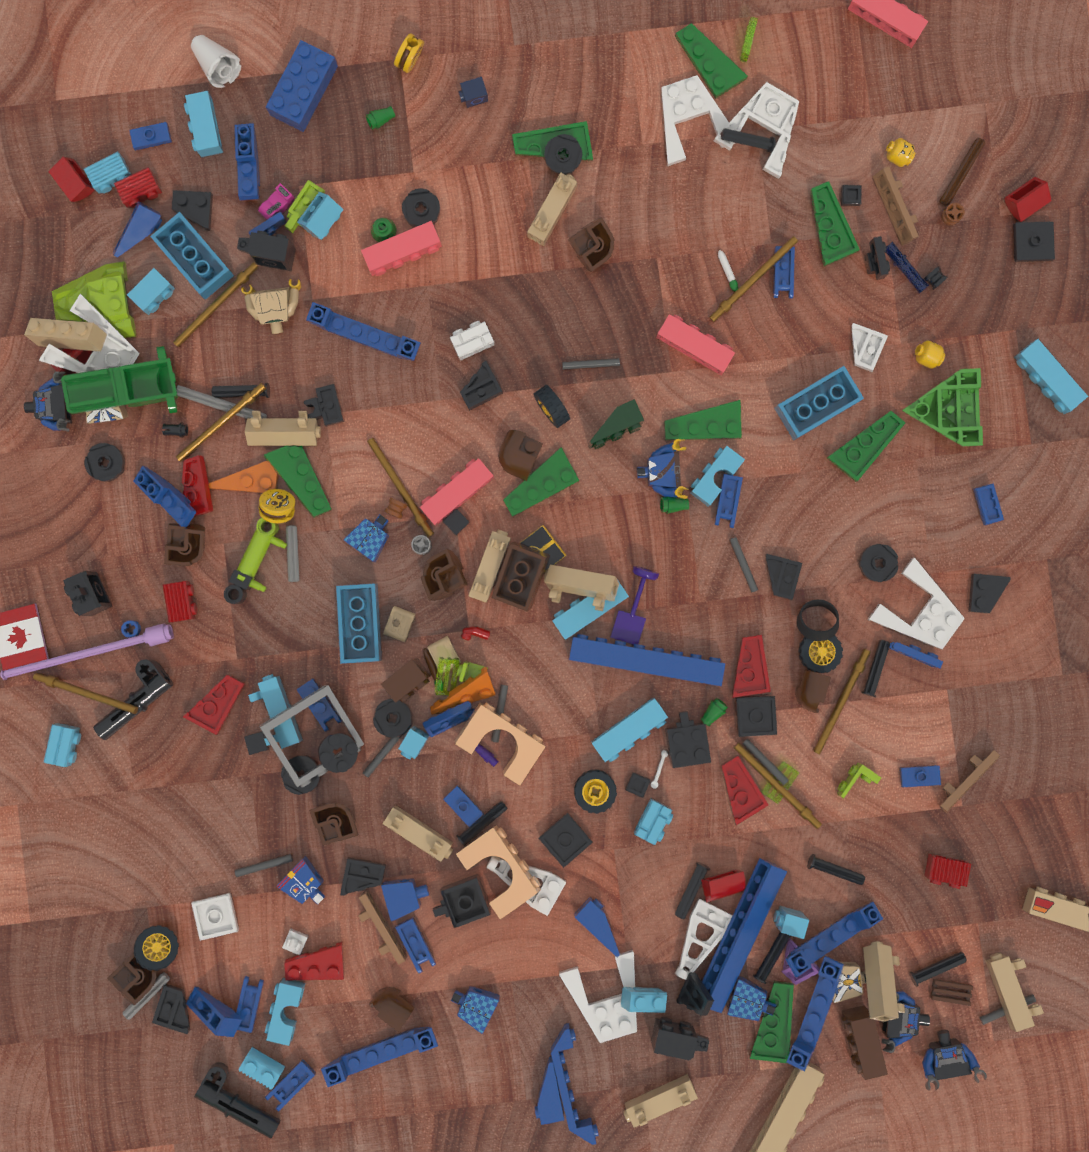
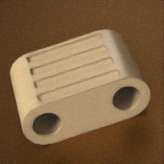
[383,606,416,642]
[427,636,461,673]

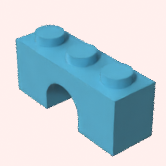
[690,446,745,507]
[265,978,306,1046]

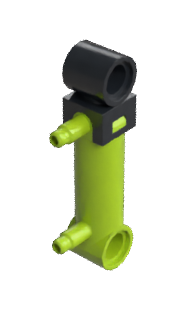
[224,518,287,604]

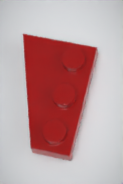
[182,455,213,518]
[732,635,771,698]
[183,675,245,735]
[721,755,769,825]
[284,941,345,981]

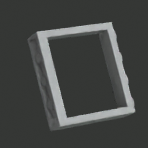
[259,685,364,787]

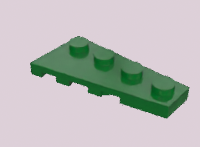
[675,23,748,99]
[512,121,593,161]
[810,181,860,267]
[664,400,742,441]
[827,411,906,482]
[264,446,331,518]
[503,447,579,517]
[750,981,794,1063]

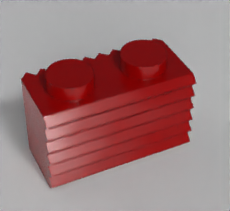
[114,167,162,208]
[163,581,198,623]
[924,854,971,889]

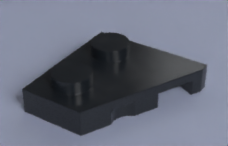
[172,190,213,231]
[460,361,503,411]
[766,554,802,600]
[968,574,1011,614]
[340,857,386,896]
[676,972,714,1016]
[152,984,190,1034]

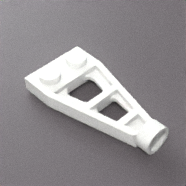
[486,856,566,916]
[675,898,733,980]

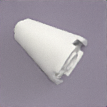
[191,35,241,88]

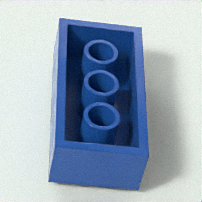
[266,40,338,132]

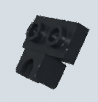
[864,236,890,280]
[304,384,344,426]

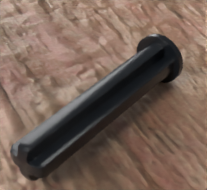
[720,128,776,153]
[211,383,270,398]
[861,640,890,698]
[456,801,508,847]
[807,854,865,885]
[675,862,710,919]
[753,932,791,984]
[909,952,967,987]

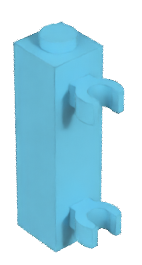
[248,674,303,749]

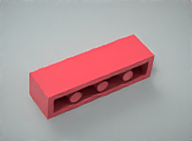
[848,0,928,48]
[361,221,442,276]
[656,314,735,376]
[420,458,494,526]

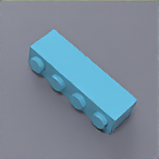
[1014,339,1088,414]
[552,579,629,640]
[591,698,668,762]

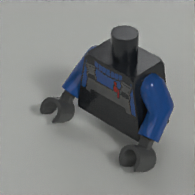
[24,372,72,432]
[882,991,930,1053]
[922,1030,987,1090]

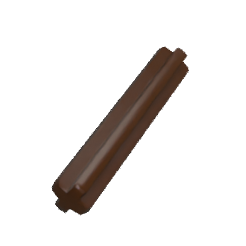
[940,137,985,206]

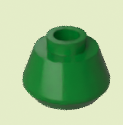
[371,217,397,242]

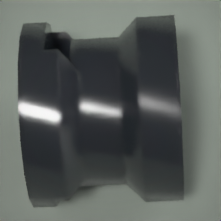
[924,266,948,290]

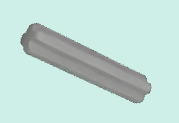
[286,525,299,582]
[123,972,170,1020]

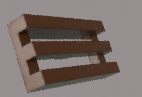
[931,979,973,1006]

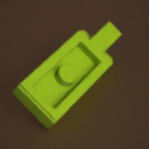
[285,180,325,233]

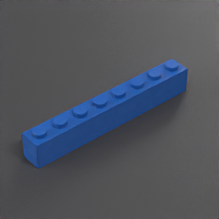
[569,634,725,686]
[702,858,787,1013]

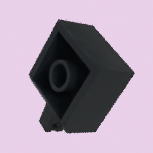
[237,231,296,272]
[63,571,113,616]
[665,711,711,768]
[432,874,491,928]
[651,1017,709,1060]

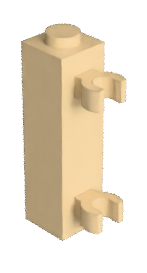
[527,173,577,246]
[245,411,321,446]
[469,529,511,603]
[544,565,619,611]
[383,805,453,862]
[863,941,905,1022]
[985,953,1044,1032]
[623,1074,698,1127]

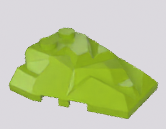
[52,261,136,338]

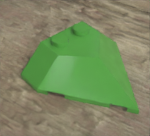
[902,368,983,446]

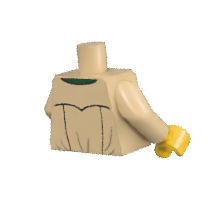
[241,279,301,334]

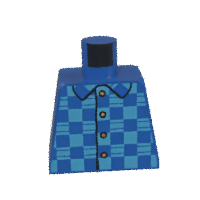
[344,514,389,562]
[727,976,776,1021]
[451,986,500,1034]

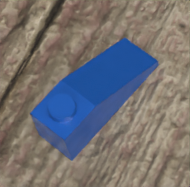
[113,201,162,258]
[574,897,620,958]
[186,987,242,1037]
[534,1056,564,1125]

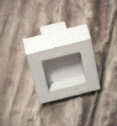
[282,928,308,955]

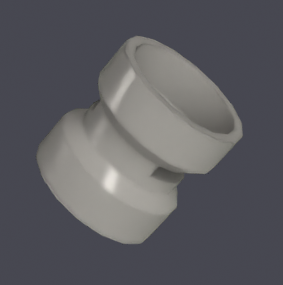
[411,535,432,555]

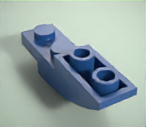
[235,123,260,201]
[133,466,196,527]

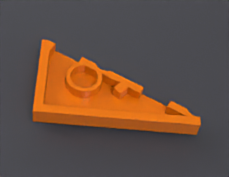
[209,461,278,493]
[430,667,496,715]

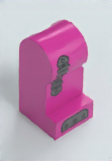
[258,183,295,220]

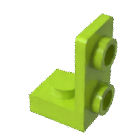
[457,661,488,682]
[837,763,881,798]

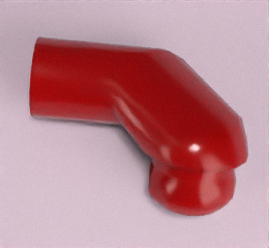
[461,627,490,641]

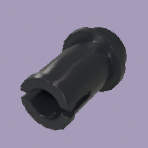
[162,422,189,438]

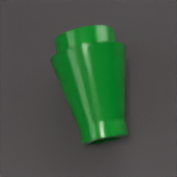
[366,106,395,130]
[660,496,689,514]
[701,698,728,727]

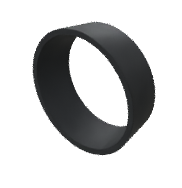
[796,599,839,641]

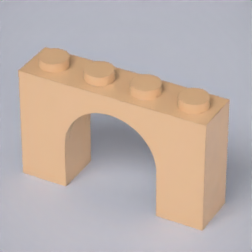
[454,702,546,785]
[456,825,541,919]

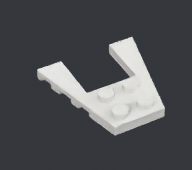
[661,75,736,166]
[714,82,799,179]
[39,294,140,373]
[868,558,965,649]
[559,950,637,1043]

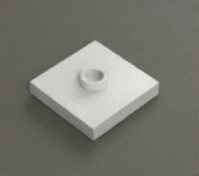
[191,892,239,941]

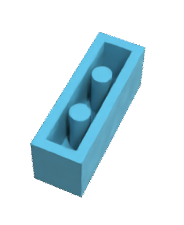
[184,91,223,157]

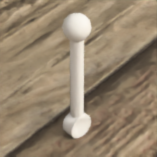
[650,750,669,789]

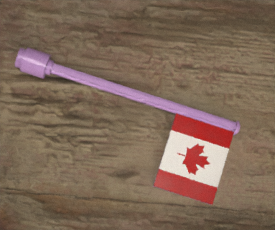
[0,604,174,680]

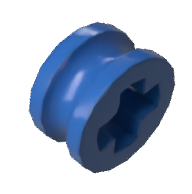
[121,620,141,638]

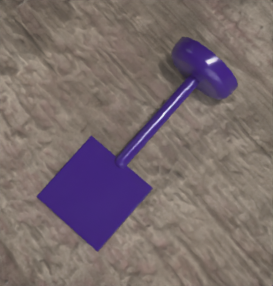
[610,566,659,644]

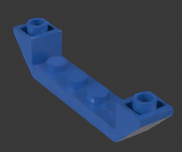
[306,302,421,361]
[785,902,883,977]
[786,956,844,1072]
[551,1023,599,1145]
[321,1027,438,1087]

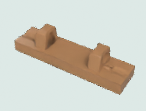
[873,167,919,246]
[940,750,1000,813]
[358,890,407,965]

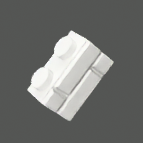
[450,321,494,361]

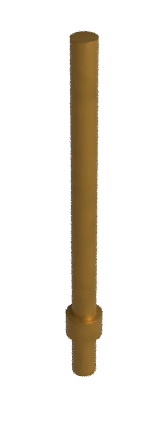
[709,236,798,322]
[173,262,259,347]
[176,382,266,462]
[367,438,434,538]
[813,649,871,755]
[33,672,138,714]
[733,742,822,829]

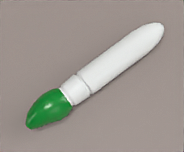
[718,250,738,292]

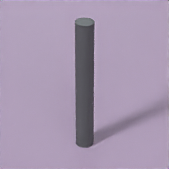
[562,358,620,370]
[730,537,758,593]
[491,684,508,743]
[363,736,402,778]
[742,738,789,785]
[235,854,293,877]
[980,994,1036,1025]

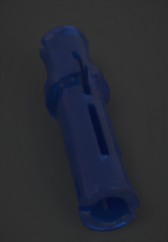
[886,242,929,293]

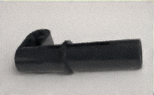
[93,659,173,740]
[194,1062,281,1139]

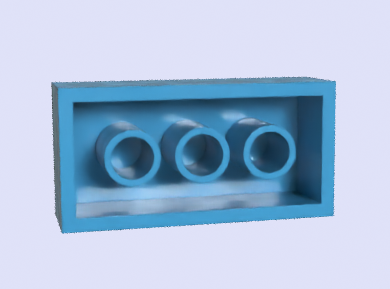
[150,212,234,300]
[774,366,864,441]
[336,584,382,664]

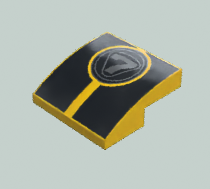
[520,525,566,572]

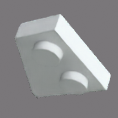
[852,323,888,372]

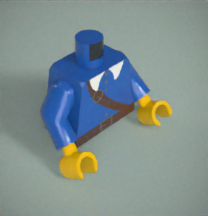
[637,439,689,499]

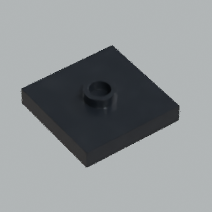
[1013,222,1055,262]
[736,696,777,737]
[538,812,593,868]

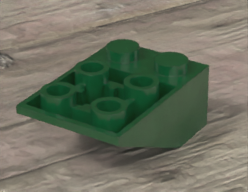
[588,399,644,450]

